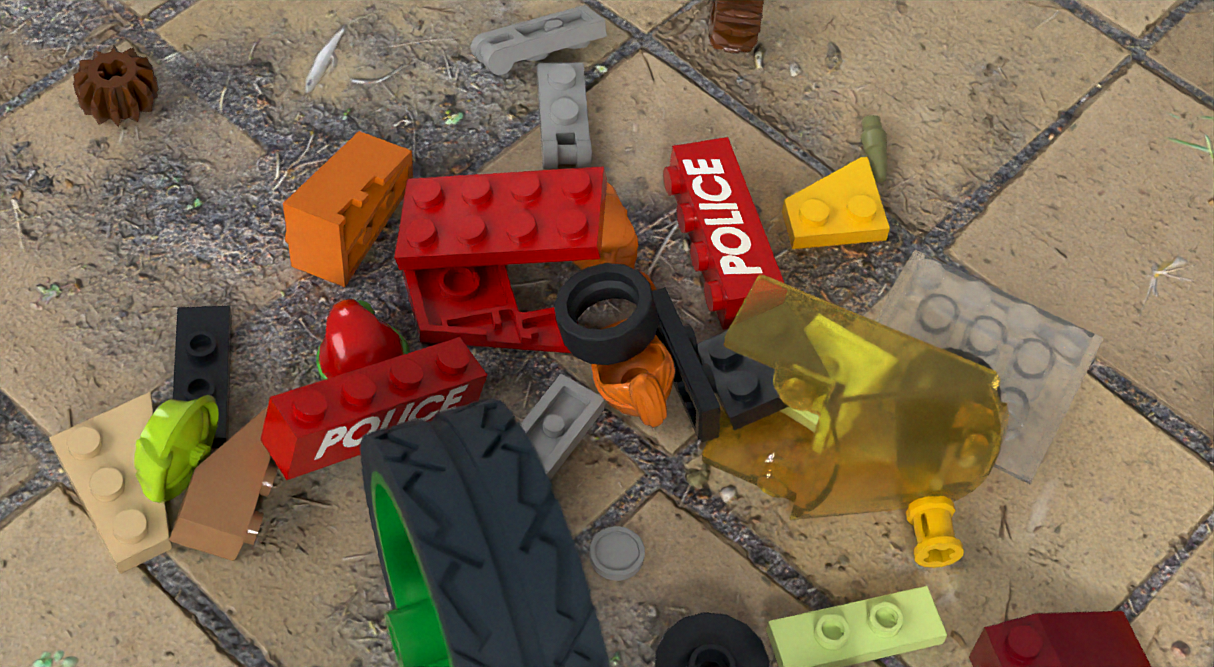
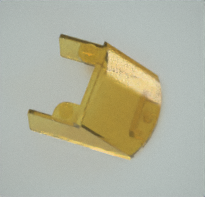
[701,275,1009,520]

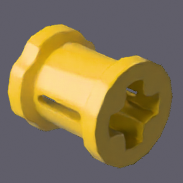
[906,496,964,568]

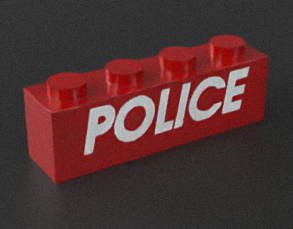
[663,137,787,330]
[260,337,487,480]

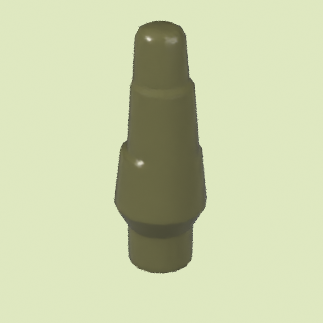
[861,115,887,183]

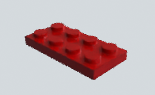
[394,166,607,270]

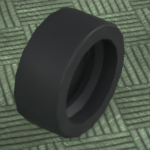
[554,263,659,365]

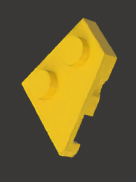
[782,157,890,249]

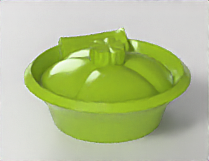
[134,395,219,503]

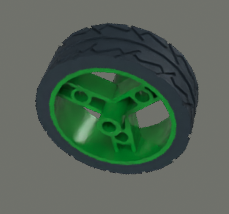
[360,398,610,667]

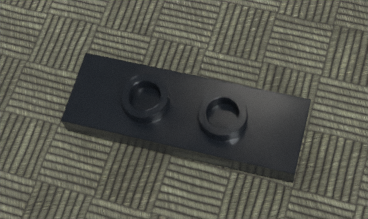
[652,287,720,442]
[173,305,232,448]

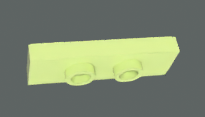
[766,586,947,667]

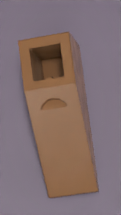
[169,406,278,561]

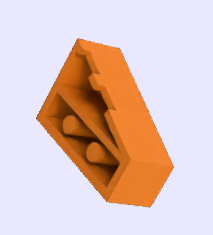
[283,131,413,287]

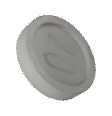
[589,526,645,581]

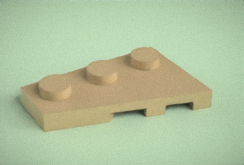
[49,392,172,574]

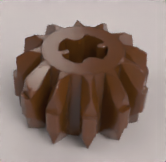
[708,0,764,54]
[73,45,159,127]

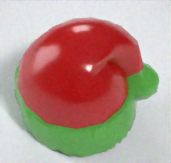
[316,299,410,380]

